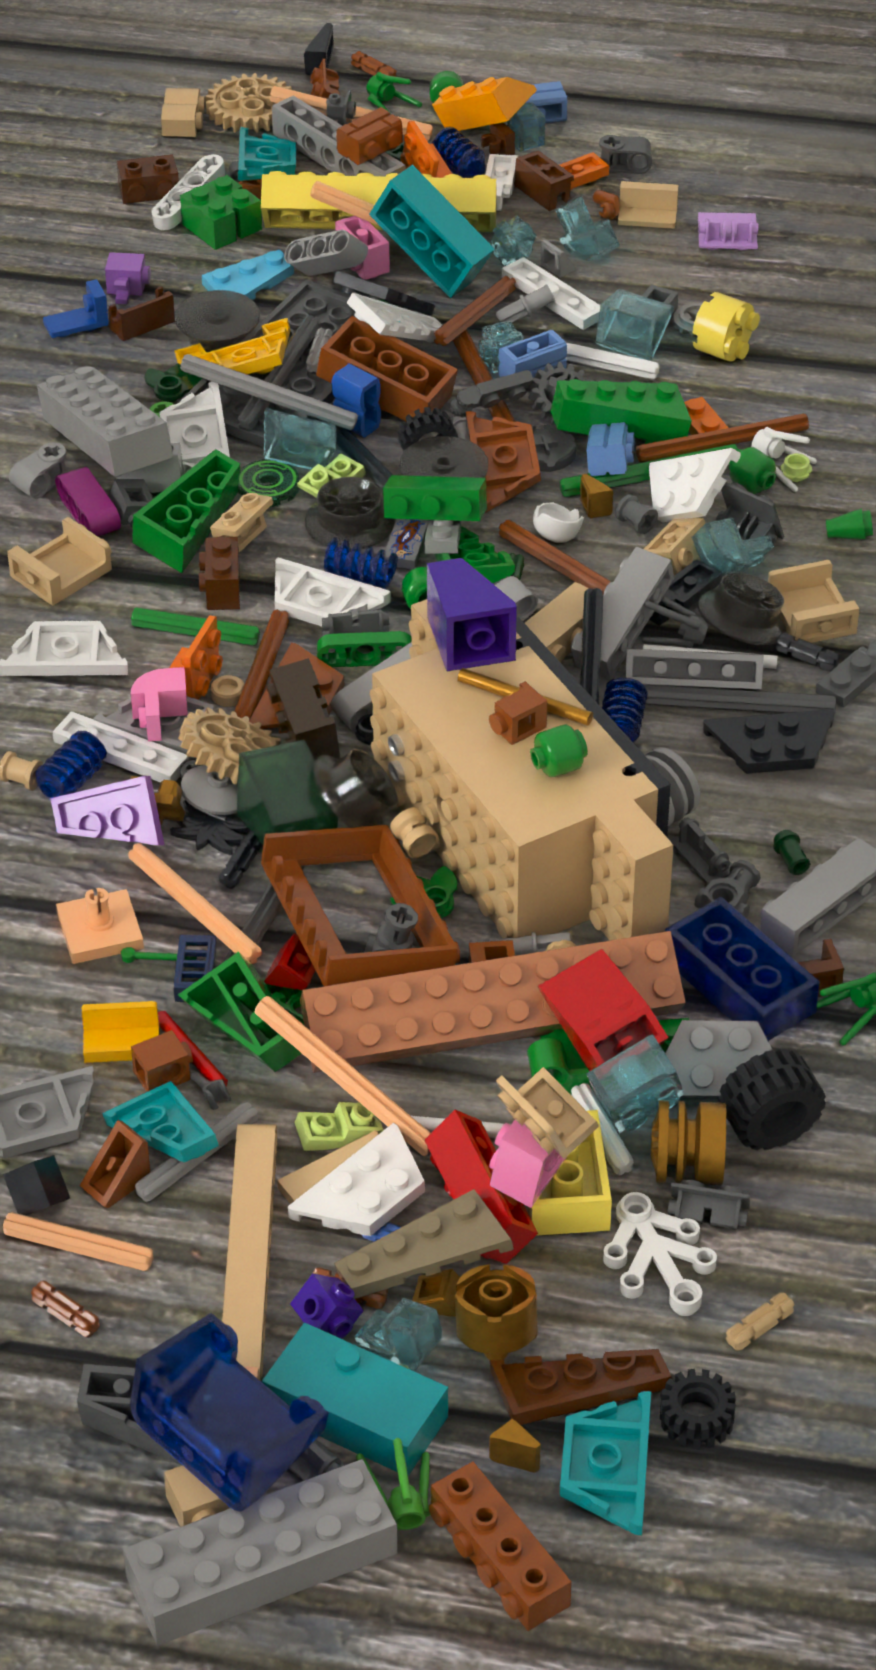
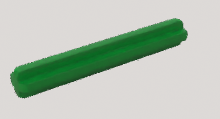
[131,607,260,646]

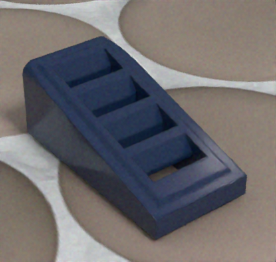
[173,935,217,1002]

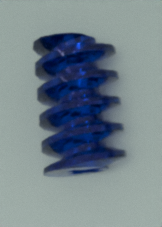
[432,127,486,178]
[324,537,398,589]
[601,678,648,742]
[36,731,107,801]

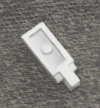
[485,154,518,211]

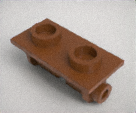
[310,59,339,99]

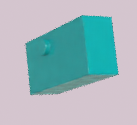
[369,164,495,299]
[262,1322,448,1476]

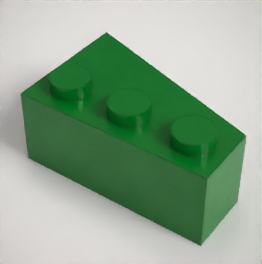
[178,952,302,1072]

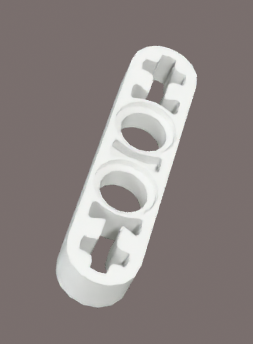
[152,154,226,230]

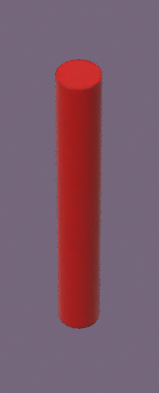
[158,1011,228,1086]

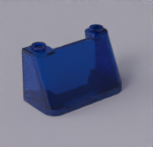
[130,1313,329,1512]

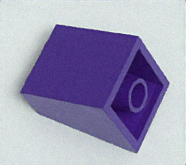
[427,558,517,671]

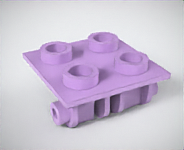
[698,212,758,250]

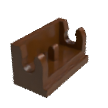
[514,150,574,211]
[108,286,175,341]

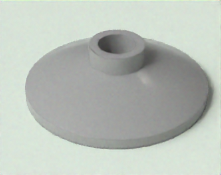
[181,765,250,815]

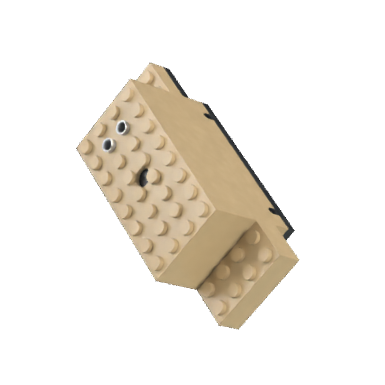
[370,599,673,941]

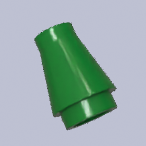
[825,508,873,540]

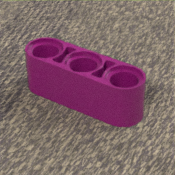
[55,467,121,536]

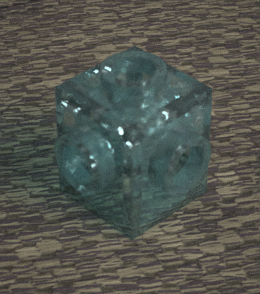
[490,215,537,266]
[478,321,524,374]

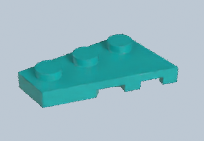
[102,1081,219,1163]

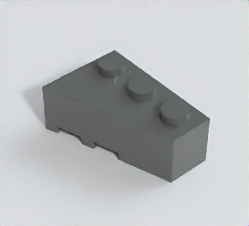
[77,1364,209,1465]

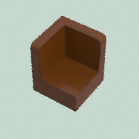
[794,938,844,1000]

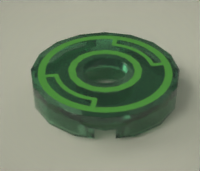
[238,459,299,507]

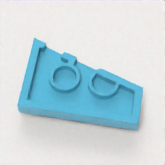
[202,250,294,315]

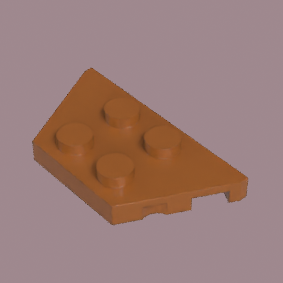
[466,411,541,512]
[249,642,345,734]

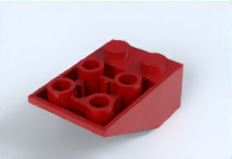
[538,949,669,1084]

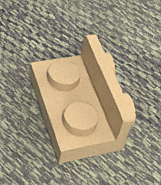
[644,518,714,576]

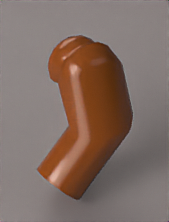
[593,190,620,220]

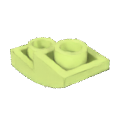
[297,453,366,500]
[294,1102,384,1151]

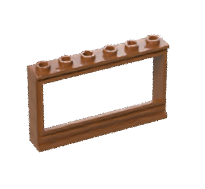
[261,825,460,986]

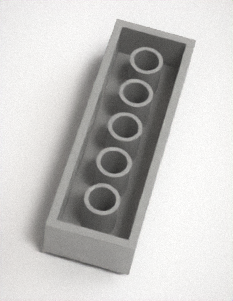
[37,366,173,477]
[123,1459,397,1646]

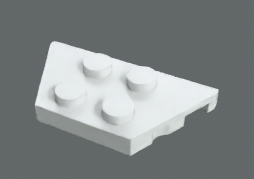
[160,381,230,474]
[649,448,741,523]
[275,557,391,627]
[0,621,128,676]
[287,1123,425,1236]

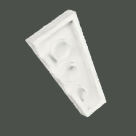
[347,293,442,343]

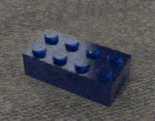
[665,897,820,1041]

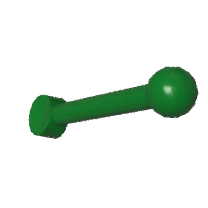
[121,947,197,963]

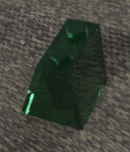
[237,740,339,845]

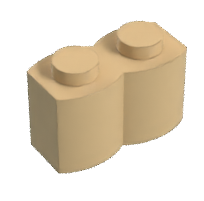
[161,88,206,137]

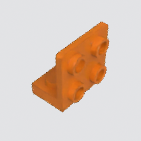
[400,120,452,178]
[169,615,223,700]

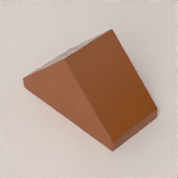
[79,1120,151,1208]

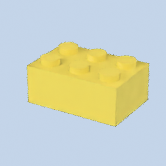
[528,1110,612,1236]

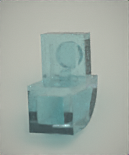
[555,196,620,261]
[691,518,774,579]
[354,1298,442,1371]

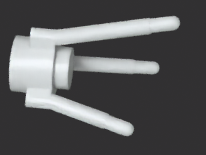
[752,427,817,492]

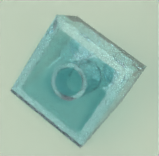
[264,408,336,470]

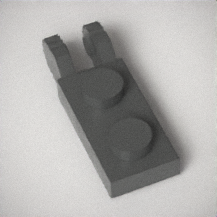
[449,370,534,417]

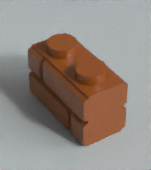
[336,107,403,165]

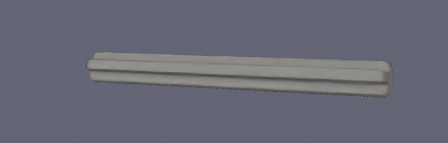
[180,354,358,430]

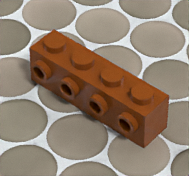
[429,1461,572,1631]

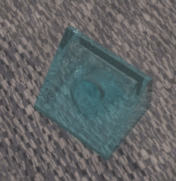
[596,289,675,361]

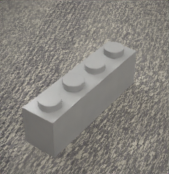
[571,547,674,680]
[625,648,764,689]
[760,838,876,957]

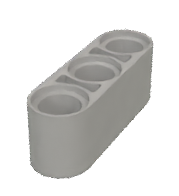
[284,230,368,276]

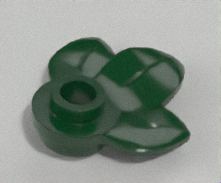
[145,364,203,402]

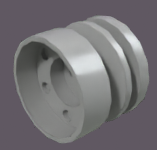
[645,747,701,828]

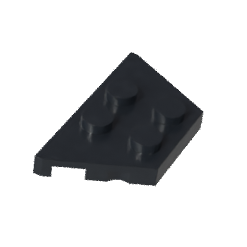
[331,271,435,316]
[703,709,834,774]

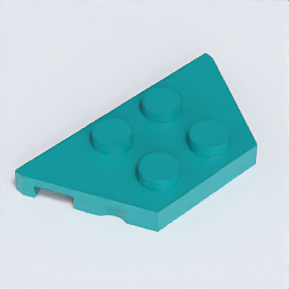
[238,127,296,181]
[560,1391,651,1536]

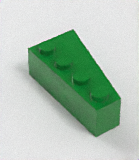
[550,379,692,444]
[132,449,240,573]

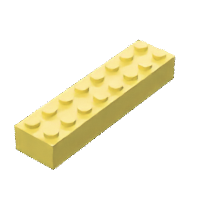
[261,171,497,232]

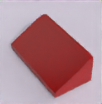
[263,934,315,990]

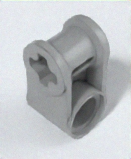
[9,442,69,499]

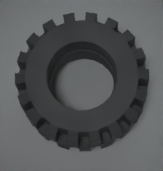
[718,1049,826,1150]

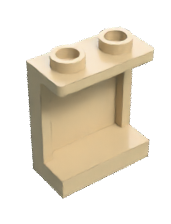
[7,517,112,606]
[767,560,859,643]

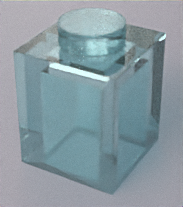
[507,102,545,152]

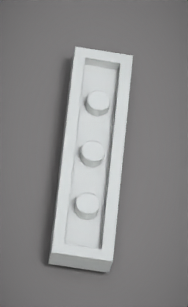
[502,257,605,330]
[53,711,189,782]

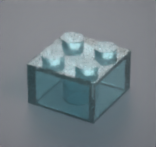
[586,1034,685,1133]

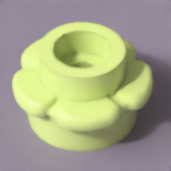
[781,453,812,482]

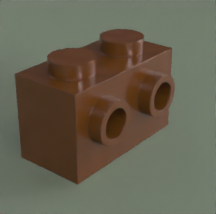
[117,154,179,204]
[199,536,240,610]

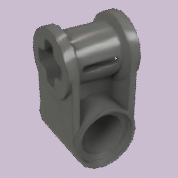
[599,135,652,174]

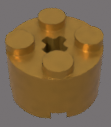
[455,1264,538,1361]

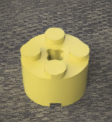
[692,292,760,362]

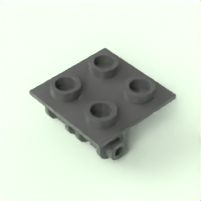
[716,482,784,548]

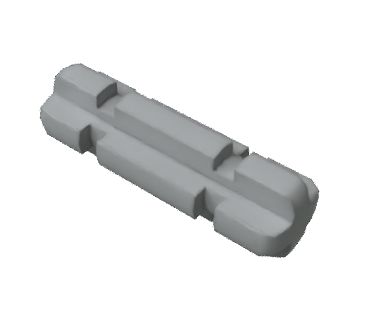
[306,327,333,373]

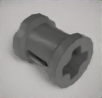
[615,494,658,534]

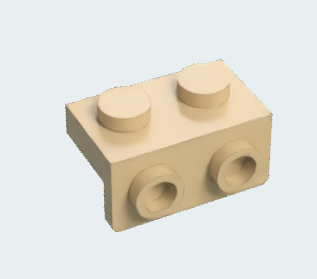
[210,493,273,552]

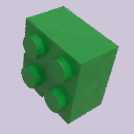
[180,175,262,250]

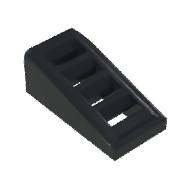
[304,23,334,75]

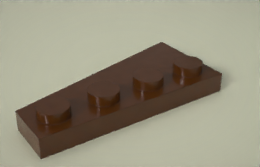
[489,1349,672,1425]

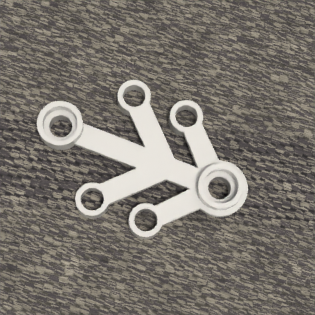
[603,1192,717,1316]

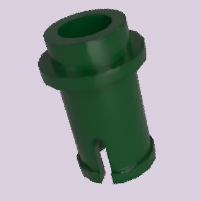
[773,830,811,875]

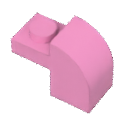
[131,667,188,742]

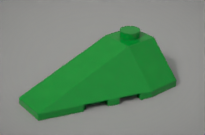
[435,526,515,583]

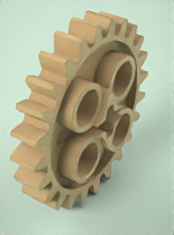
[205,73,292,133]
[178,707,290,788]

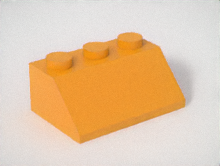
[432,77,537,133]

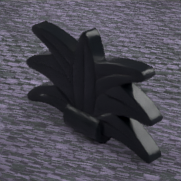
[170,800,255,855]

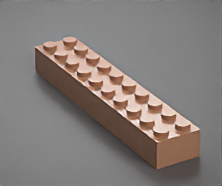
[300,931,686,1073]

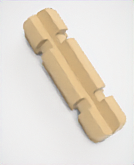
[726,1292,795,1351]

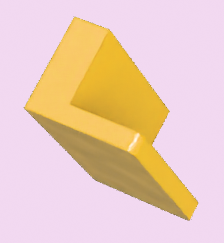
[82,1001,160,1063]

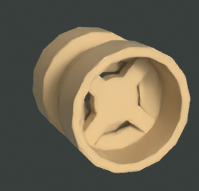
[390,808,439,858]

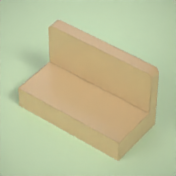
[618,181,679,229]

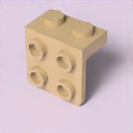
[496,1067,599,1159]

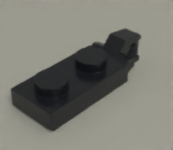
[649,559,723,625]

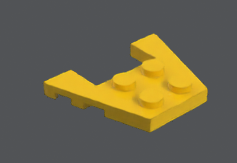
[174,318,291,375]

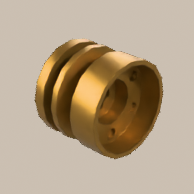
[651,1100,726,1185]

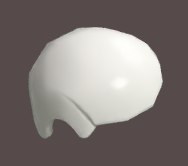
[533,502,584,543]

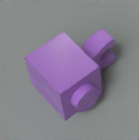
[105,252,151,304]

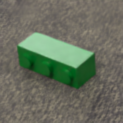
[383,475,487,521]

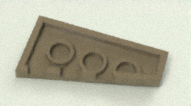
[334,1189,514,1299]

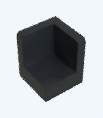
[3,1155,70,1216]

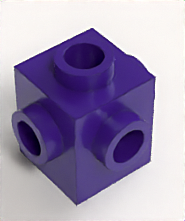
[290,1273,363,1339]

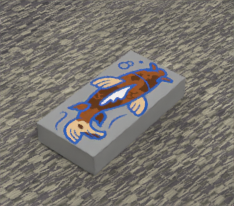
[383,519,428,569]

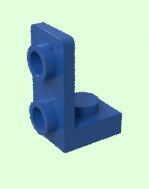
[43,279,109,338]

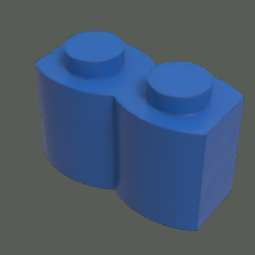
[331,363,381,438]

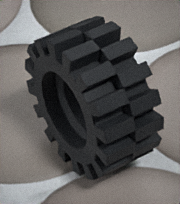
[397,407,459,468]
[660,1369,736,1450]

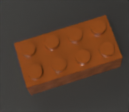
[316,316,458,422]

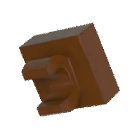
[481,122,515,155]

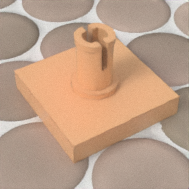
[56,888,144,964]

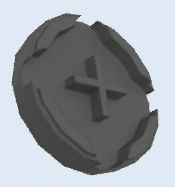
[532,424,576,472]

